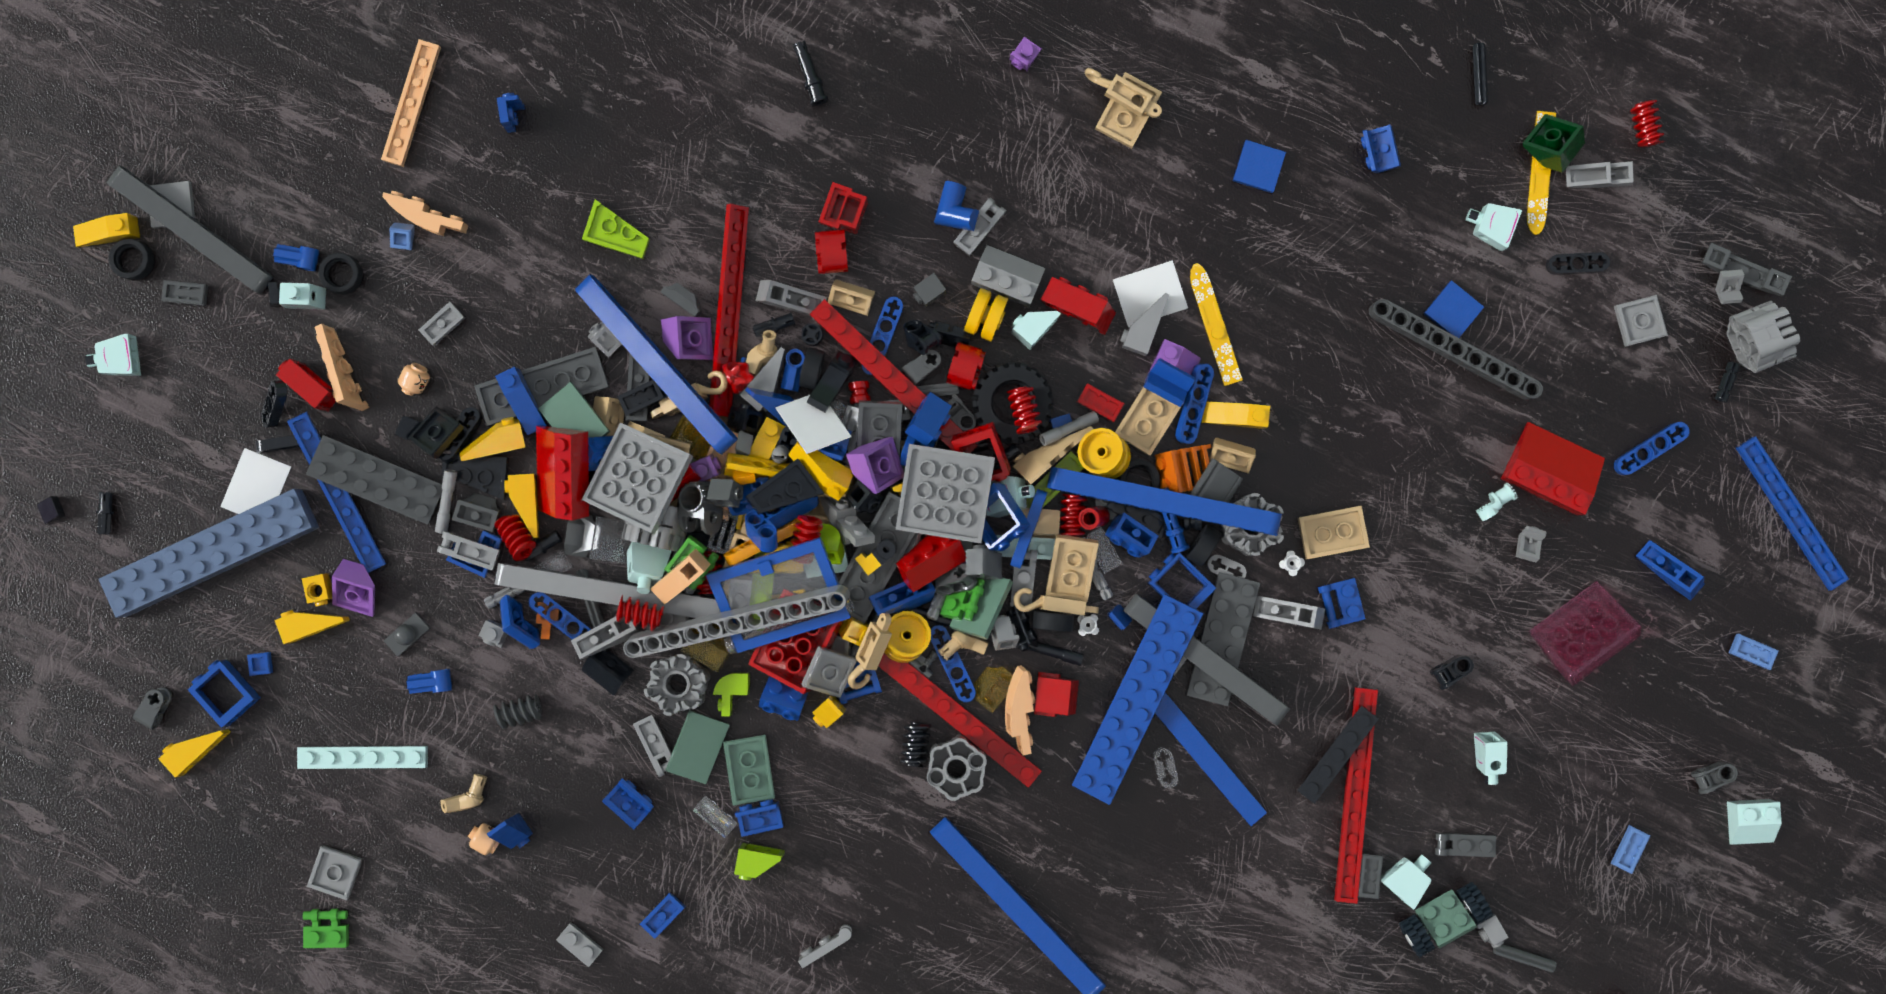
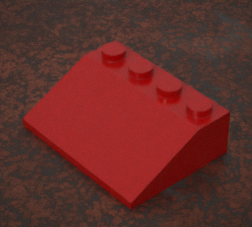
[1501,422,1605,515]
[536,425,589,521]
[748,588,844,694]

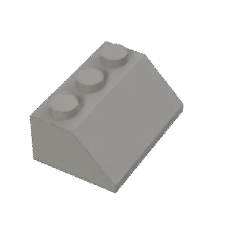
[971,245,1045,308]

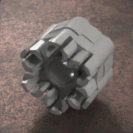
[1727,301,1800,373]
[1221,493,1284,556]
[621,506,690,552]
[644,652,710,716]
[927,734,987,801]

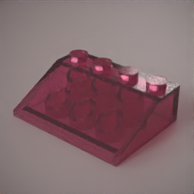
[1529,581,1641,686]

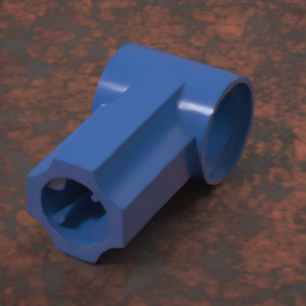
[273,244,320,271]
[781,349,805,392]
[407,669,452,694]

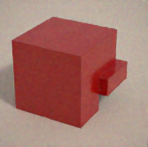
[818,182,868,235]
[1034,672,1079,717]

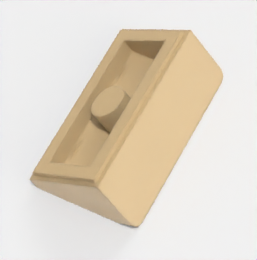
[828,280,875,316]
[1209,438,1256,473]

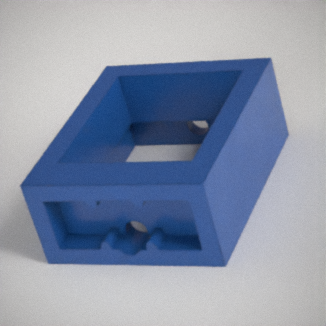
[982,483,1030,552]
[1148,552,1216,609]
[188,660,261,728]

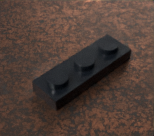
[1106,501,1167,540]

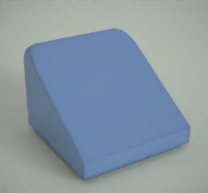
[390,223,415,250]

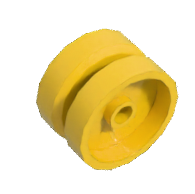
[964,288,1009,342]
[1078,428,1131,479]
[884,611,931,663]

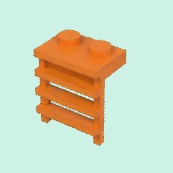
[1155,444,1211,493]

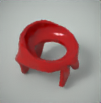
[722,362,755,394]

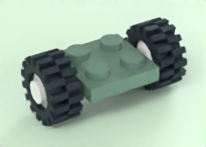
[1399,882,1493,958]

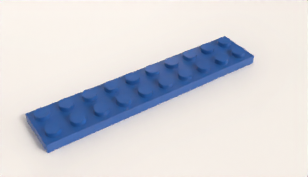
[1072,594,1204,805]

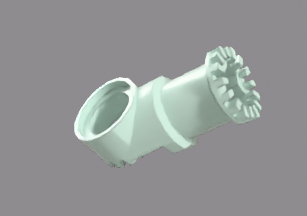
[1476,483,1518,521]

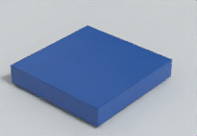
[1233,140,1286,193]
[1423,280,1484,338]

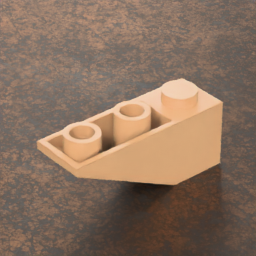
[650,549,710,605]

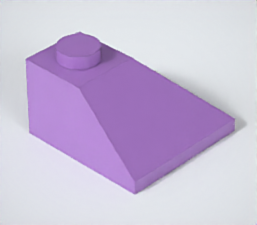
[661,316,713,360]
[1145,339,1201,380]
[846,437,904,494]
[332,559,375,617]

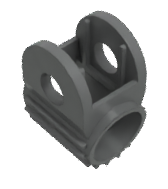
[678,481,723,535]

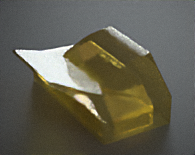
[973,666,1013,713]

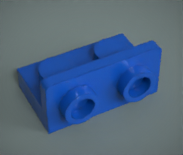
[497,93,525,133]

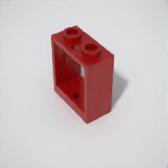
[276,359,336,412]
[951,422,1011,482]

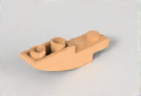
[382,191,468,236]
[1005,665,1035,756]

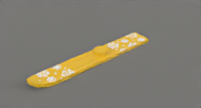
[1527,111,1556,235]
[1190,263,1243,386]

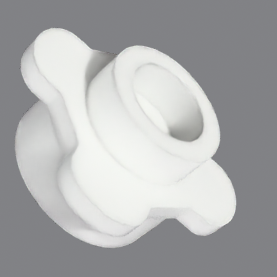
[1279,551,1305,576]
[1077,614,1099,636]

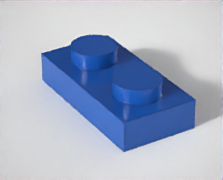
[640,892,686,939]

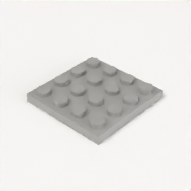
[582,423,693,535]
[895,444,995,543]

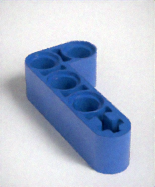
[745,496,819,553]

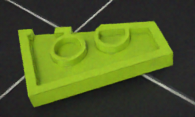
[582,199,650,259]

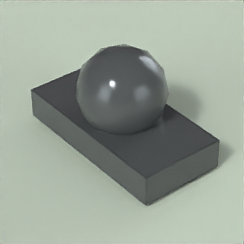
[384,612,431,657]

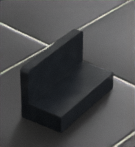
[581,649,634,695]

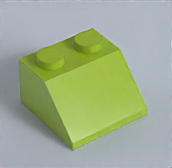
[734,842,785,880]

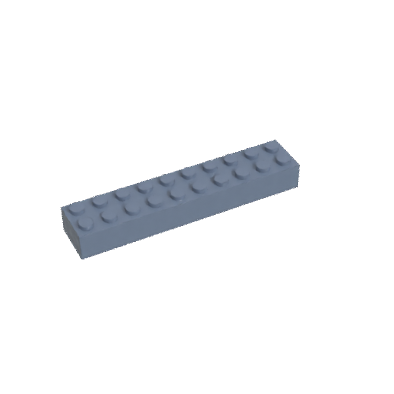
[99,489,320,618]

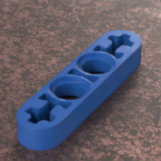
[862,297,903,376]
[1175,364,1214,444]
[1614,422,1689,475]
[1010,489,1048,569]
[529,592,591,640]
[931,625,976,702]

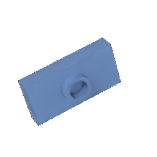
[1729,634,1779,670]
[1610,825,1650,874]

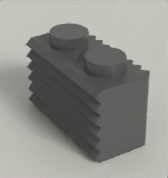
[965,545,1002,580]

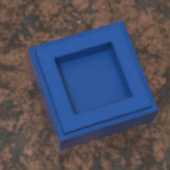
[247,652,273,676]

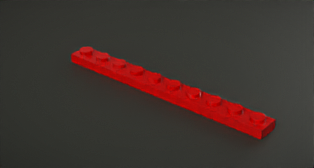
[709,204,749,417]
[810,299,978,453]
[878,653,1042,788]
[1334,687,1378,904]

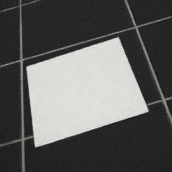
[1113,260,1188,327]
[775,395,852,454]
[220,448,291,514]

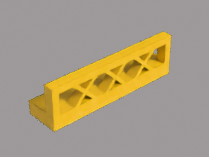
[724,453,790,479]

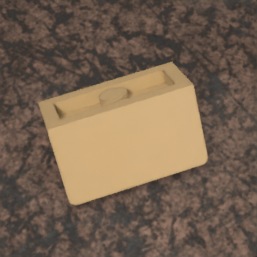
[593,396,625,436]
[1021,508,1060,539]

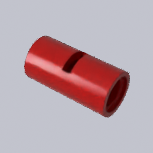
[1078,506,1110,530]

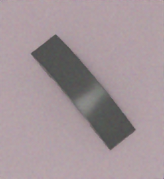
[1702,243,1792,296]

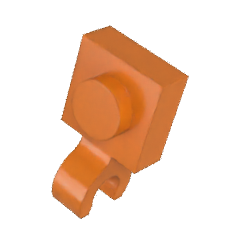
[536,602,560,640]

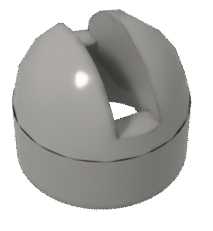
[772,445,790,464]

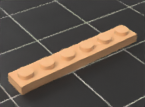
[381,39,441,167]

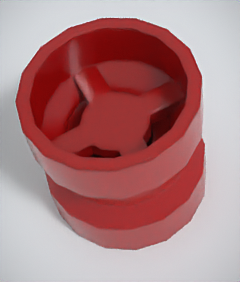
[848,381,871,405]

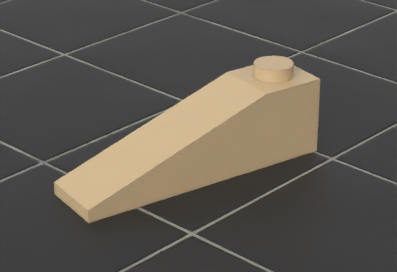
[1012,426,1093,485]

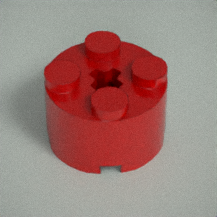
[815,230,848,274]
[946,342,986,390]

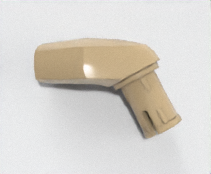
[746,330,777,377]
[938,631,989,661]
[440,774,487,813]

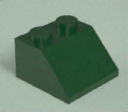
[1522,114,1585,173]

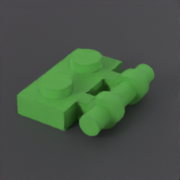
[664,535,719,590]
[940,579,985,621]
[303,909,349,948]

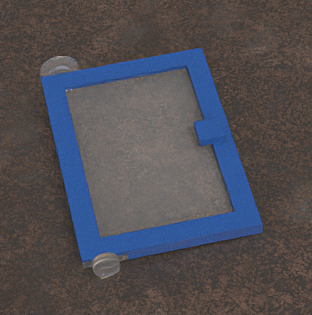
[706,537,854,654]

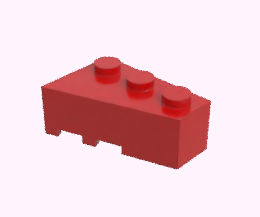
[1041,277,1116,335]
[896,535,967,592]

